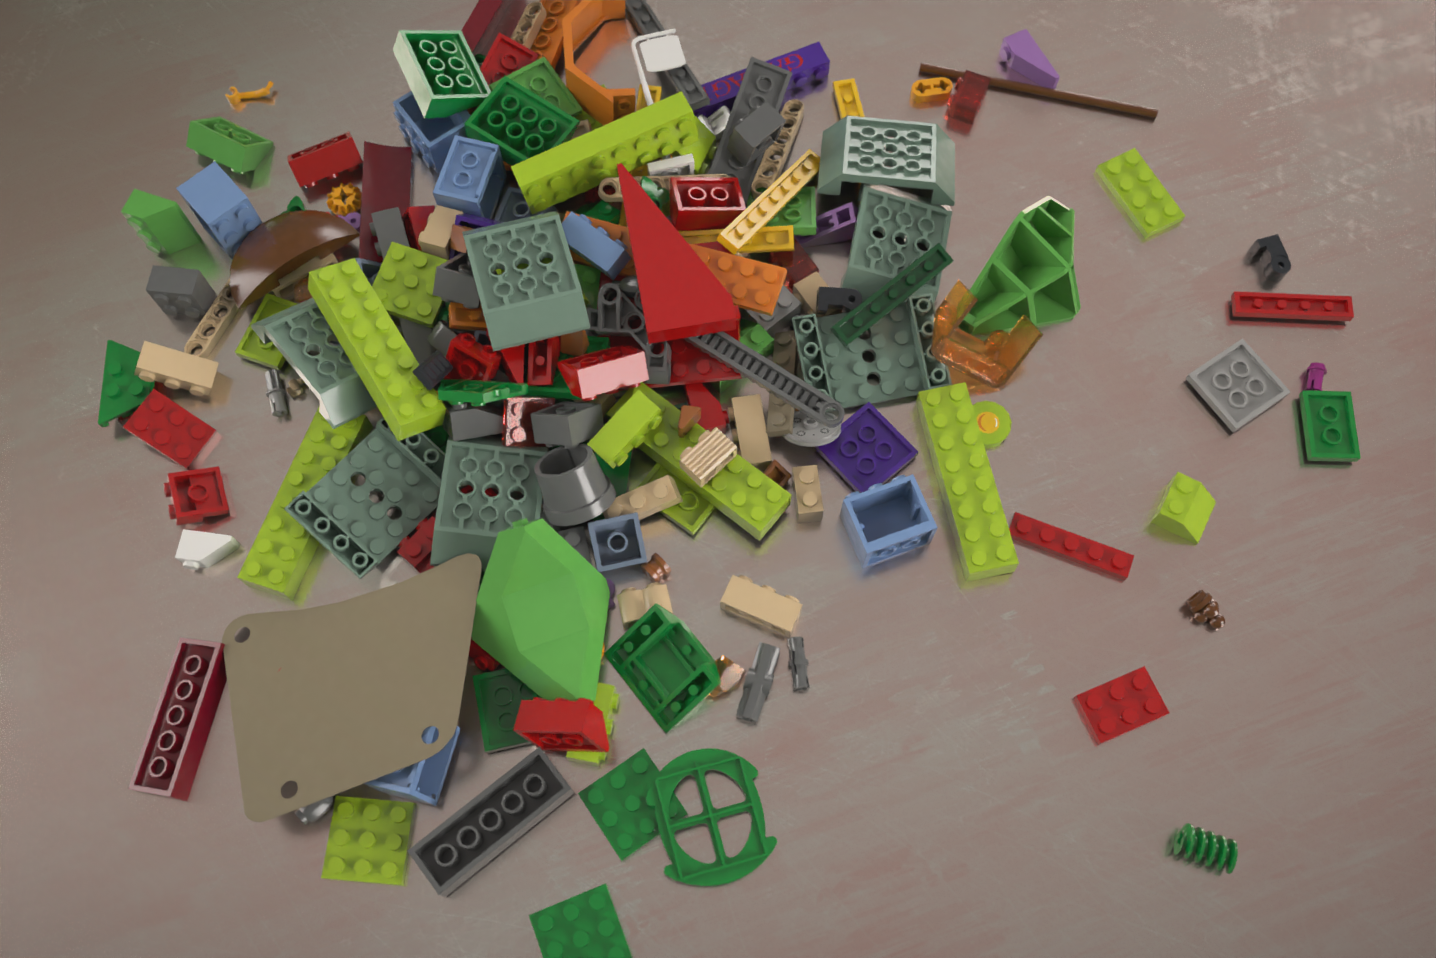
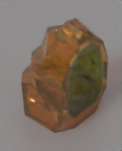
[709,655,746,696]

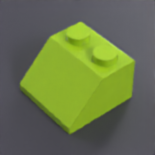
[673,115,718,175]
[1151,472,1216,544]

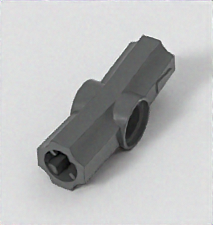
[736,642,780,723]

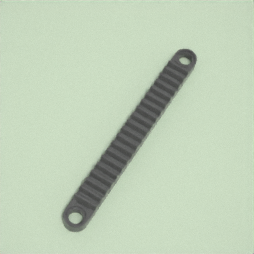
[634,290,844,428]

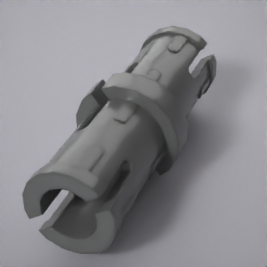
[787,637,810,691]

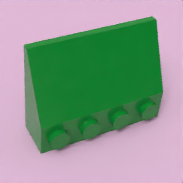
[393,30,491,118]
[464,76,580,166]

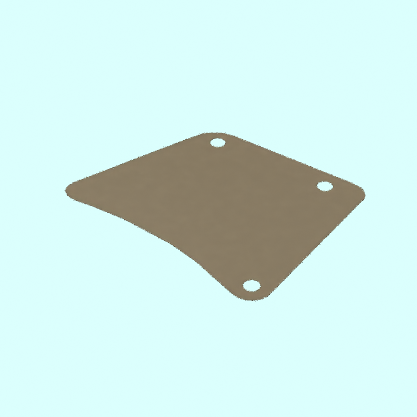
[222,553,482,822]

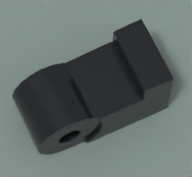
[1249,234,1291,282]
[816,286,862,315]

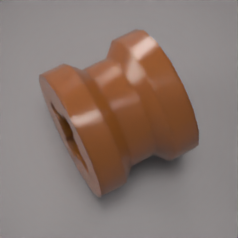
[640,553,671,583]

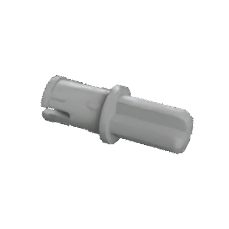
[265,369,288,417]

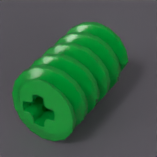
[1173,823,1238,874]

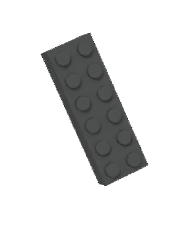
[408,747,575,897]

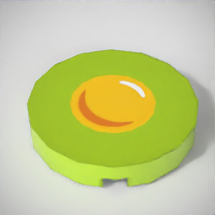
[972,401,1012,448]

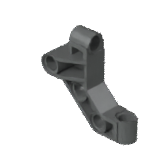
[585,283,671,385]

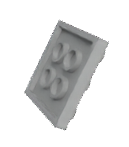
[1186,338,1290,432]

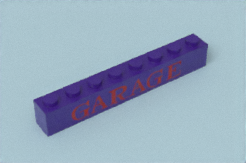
[661,42,830,118]

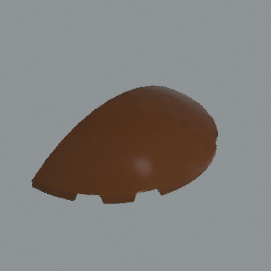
[230,210,360,310]

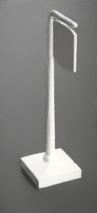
[631,29,694,187]

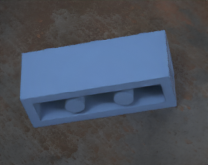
[562,211,631,280]

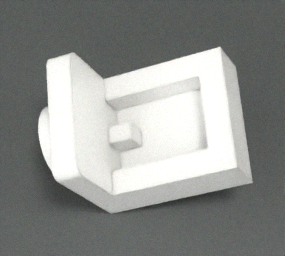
[698,105,731,141]

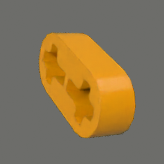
[910,77,953,103]

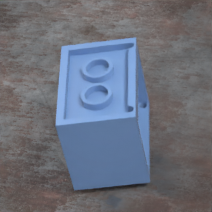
[393,91,471,173]
[433,135,507,219]
[176,162,263,260]
[839,474,938,568]
[364,726,461,806]

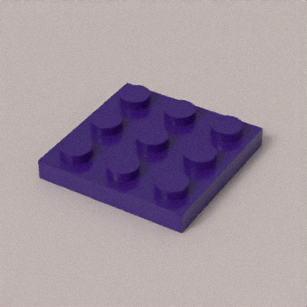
[815,402,919,493]

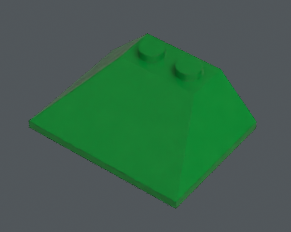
[604,603,721,733]

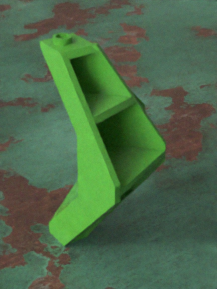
[951,195,1081,337]
[471,518,610,702]

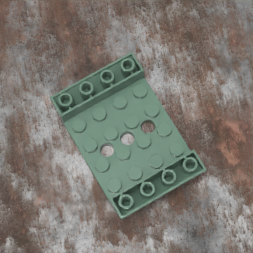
[817,115,955,206]
[840,183,952,303]
[462,211,590,351]
[792,293,952,412]
[251,298,377,429]
[284,417,445,579]
[430,435,548,572]

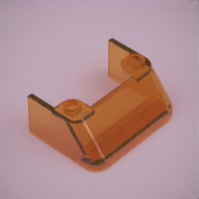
[931,280,1043,388]

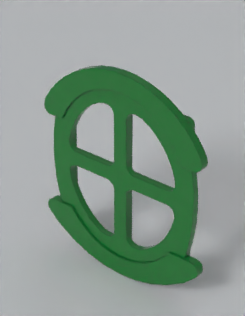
[646,748,777,886]

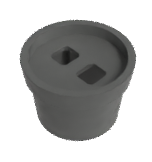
[534,443,616,526]

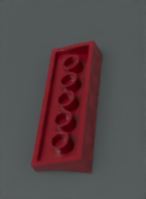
[461,0,512,56]
[359,141,414,263]
[128,637,227,802]

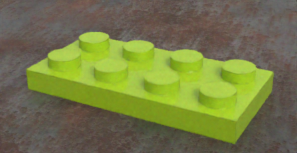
[1095,148,1185,239]

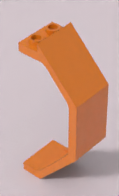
[562,0,636,126]

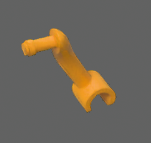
[225,81,273,105]

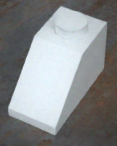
[175,529,240,570]

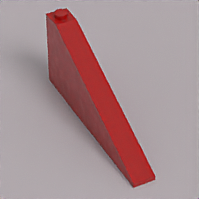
[617,163,740,344]

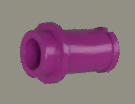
[1305,362,1327,391]

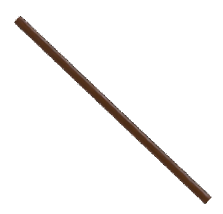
[919,63,1158,118]

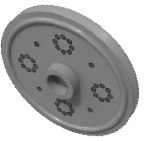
[783,411,841,447]

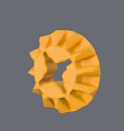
[326,183,362,216]

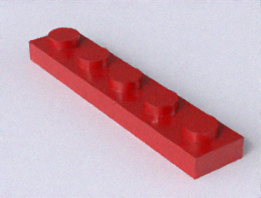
[1231,291,1354,321]
[1009,512,1134,580]

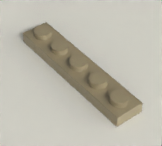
[766,330,799,437]

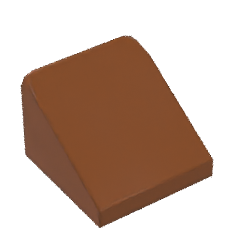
[449,224,473,254]
[561,330,589,356]
[678,405,701,438]
[762,459,792,487]

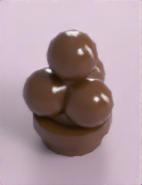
[1186,590,1225,629]

